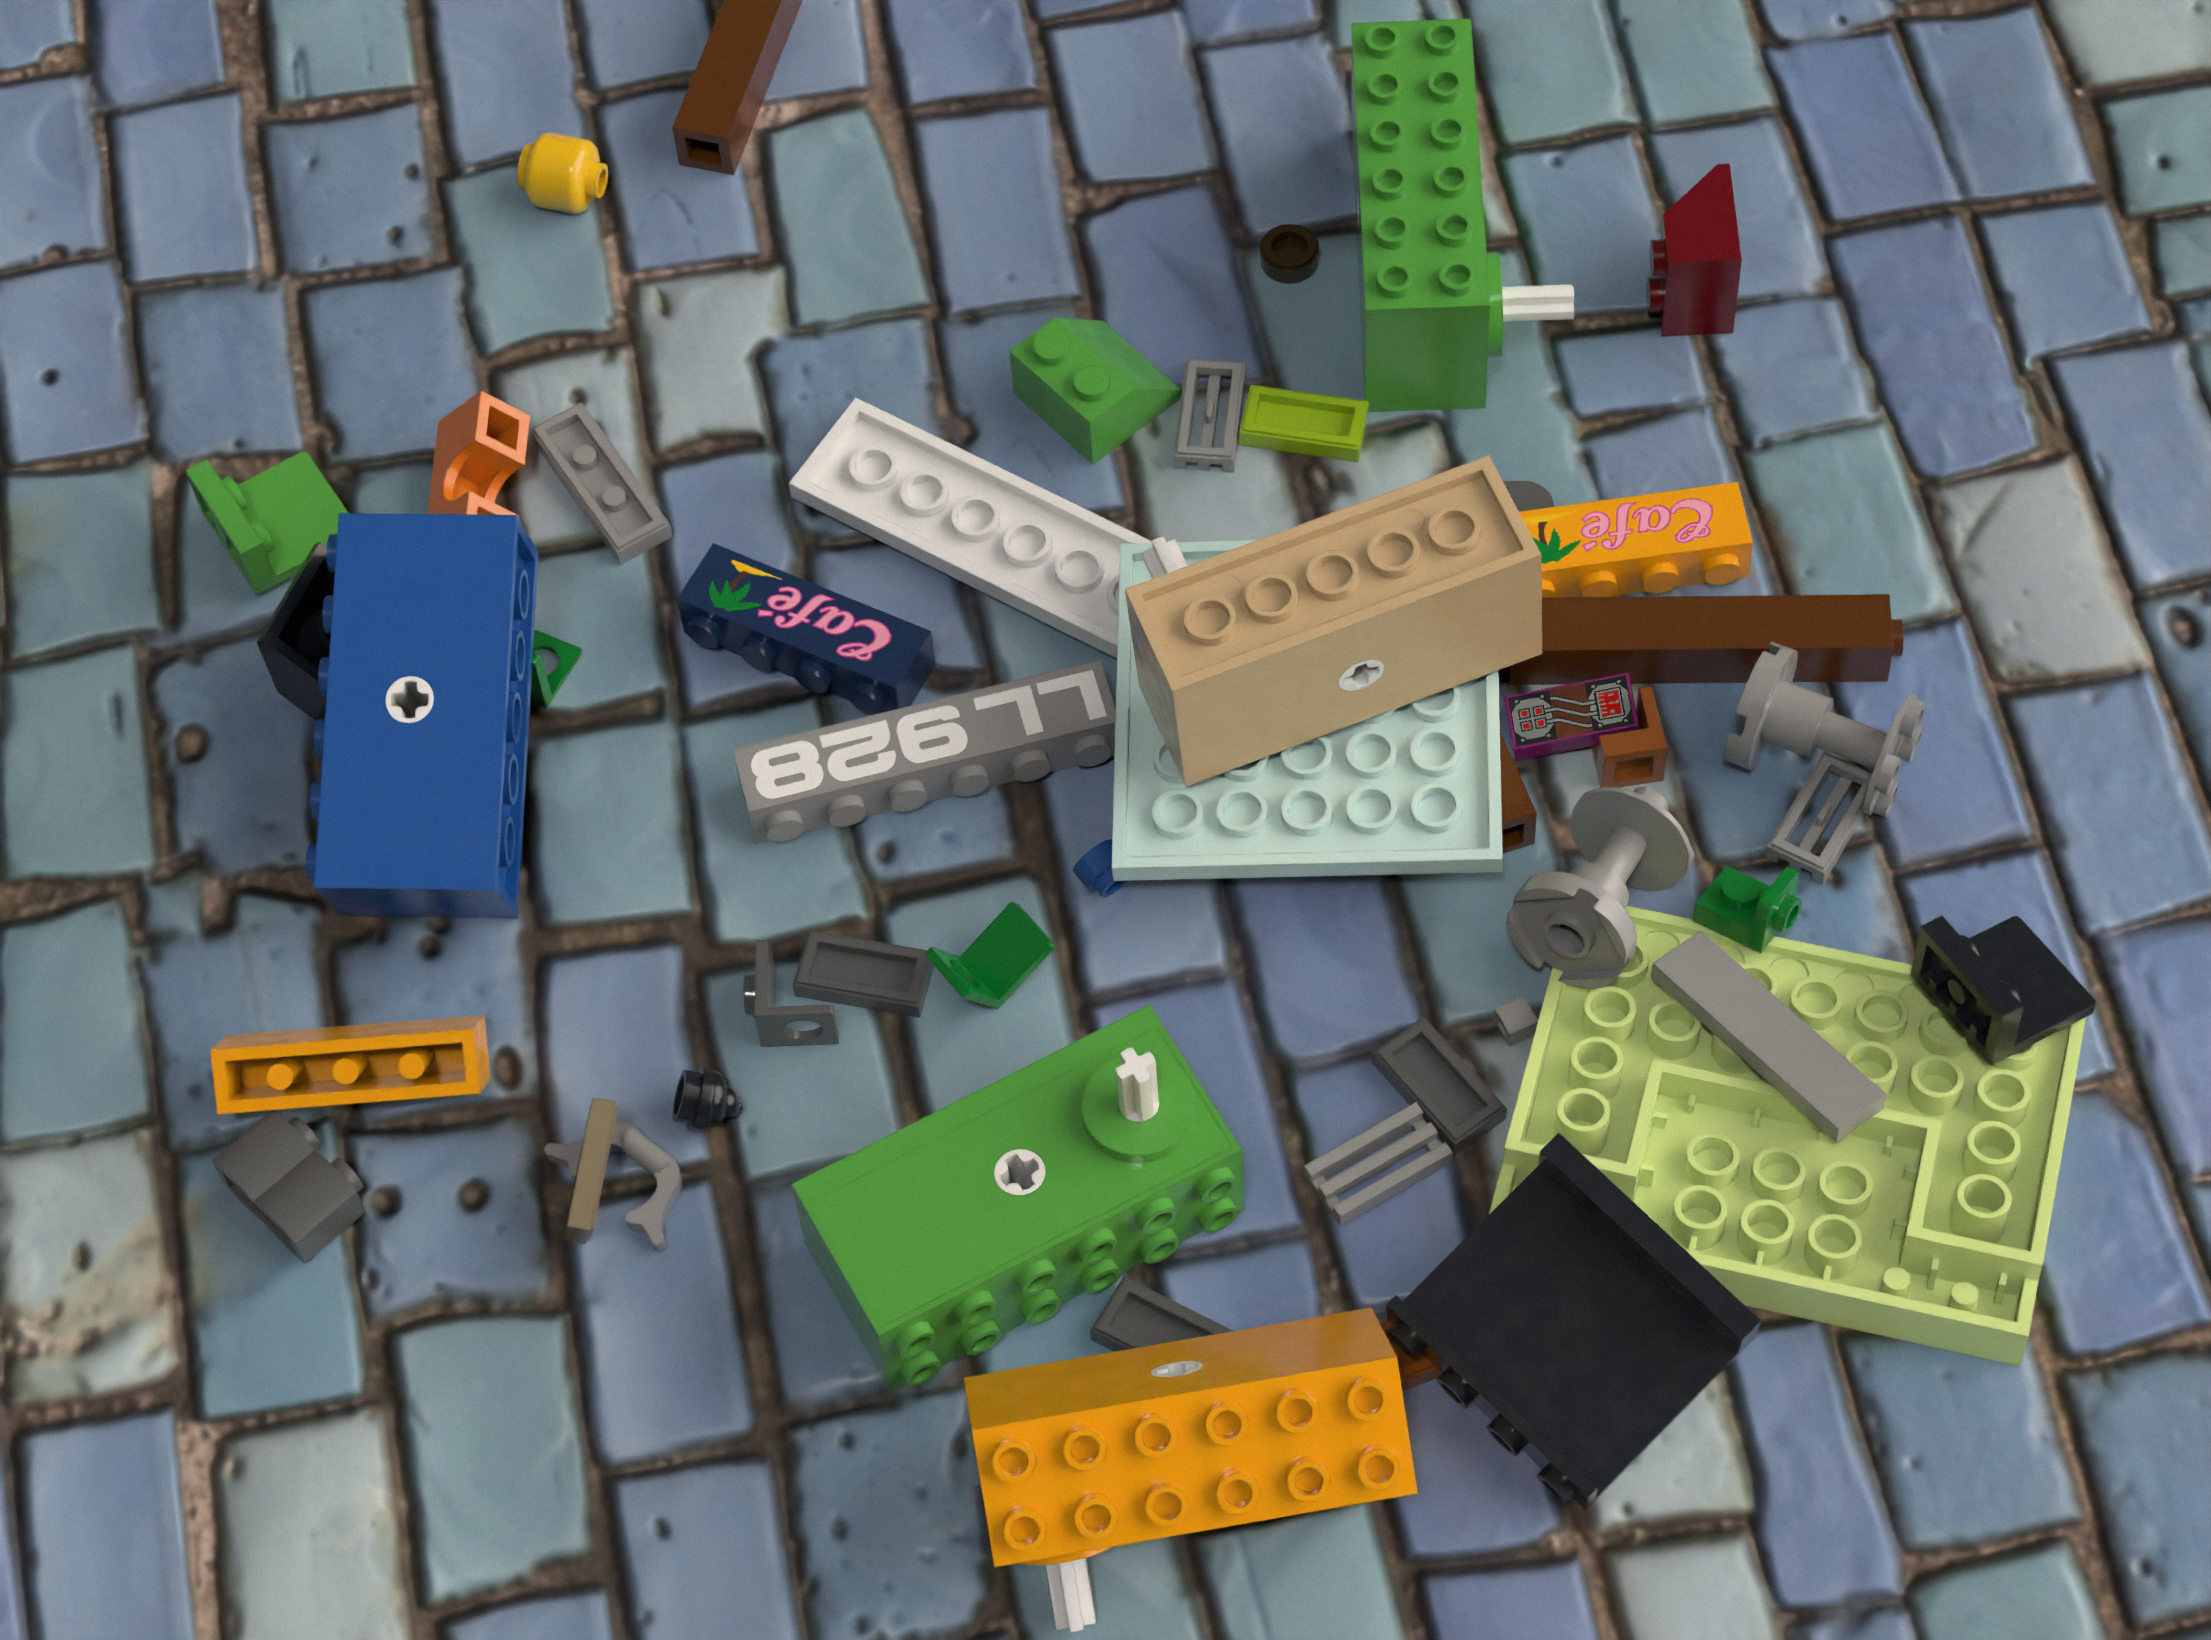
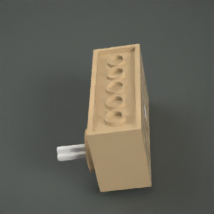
[1125,455,1542,787]

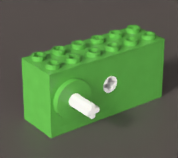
[1351,19,1574,412]
[791,1004,1245,1393]

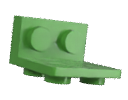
[186,451,348,595]

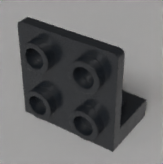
[1910,916,2096,1066]

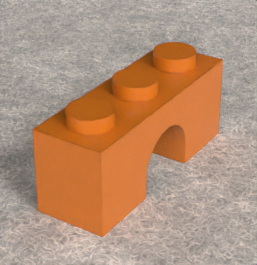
[427,391,530,518]

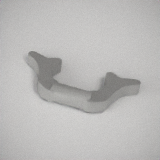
[544,1123,682,1252]

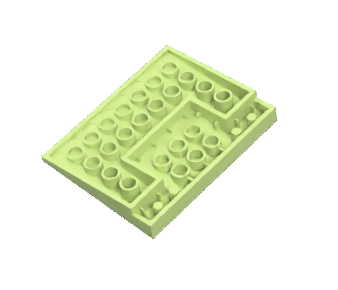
[1489,906,2086,1366]

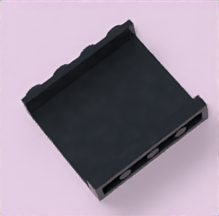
[1386,1133,1761,1510]

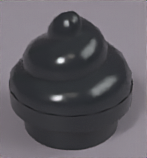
[672,1067,743,1133]

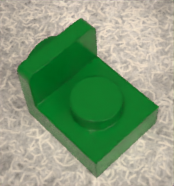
[1692,866,1802,953]

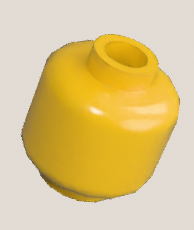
[517,132,608,214]

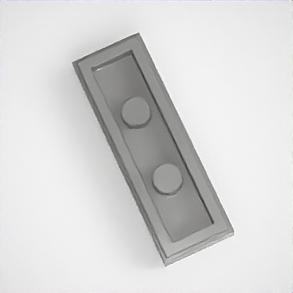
[529,402,673,565]

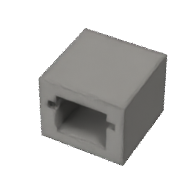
[1494,996,1538,1047]

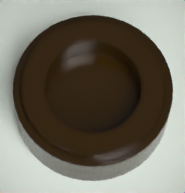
[1260,224,1319,284]

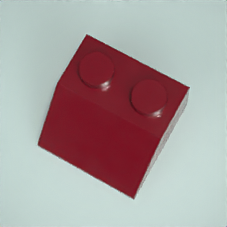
[1646,163,1742,337]

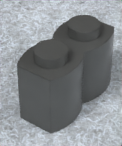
[212,1110,366,1264]

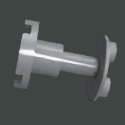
[1725,642,1926,817]
[1506,787,1695,989]

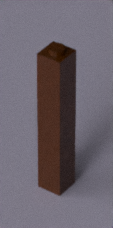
[672,0,803,175]
[1509,594,1904,685]

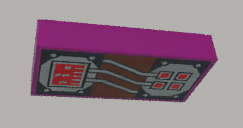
[1504,672,1640,761]

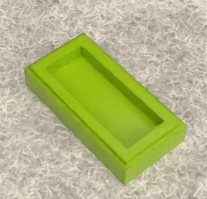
[1239,384,1369,462]

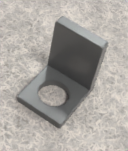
[743,940,839,1047]

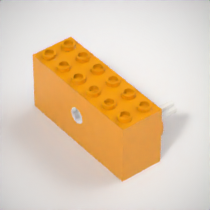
[964,1308,1418,1632]

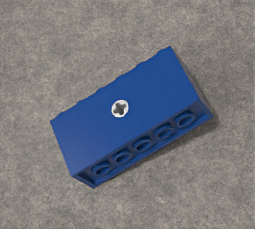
[306,513,539,919]

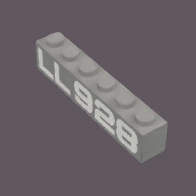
[732,660,1116,845]

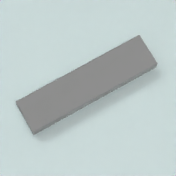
[1651,931,1887,1143]

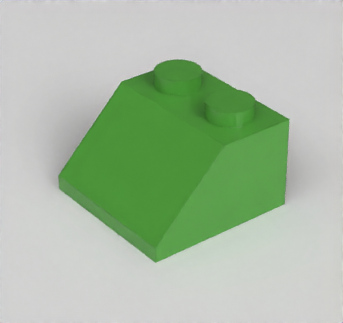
[1009,317,1182,465]

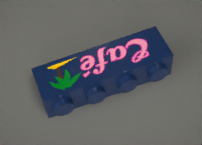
[677,543,936,715]

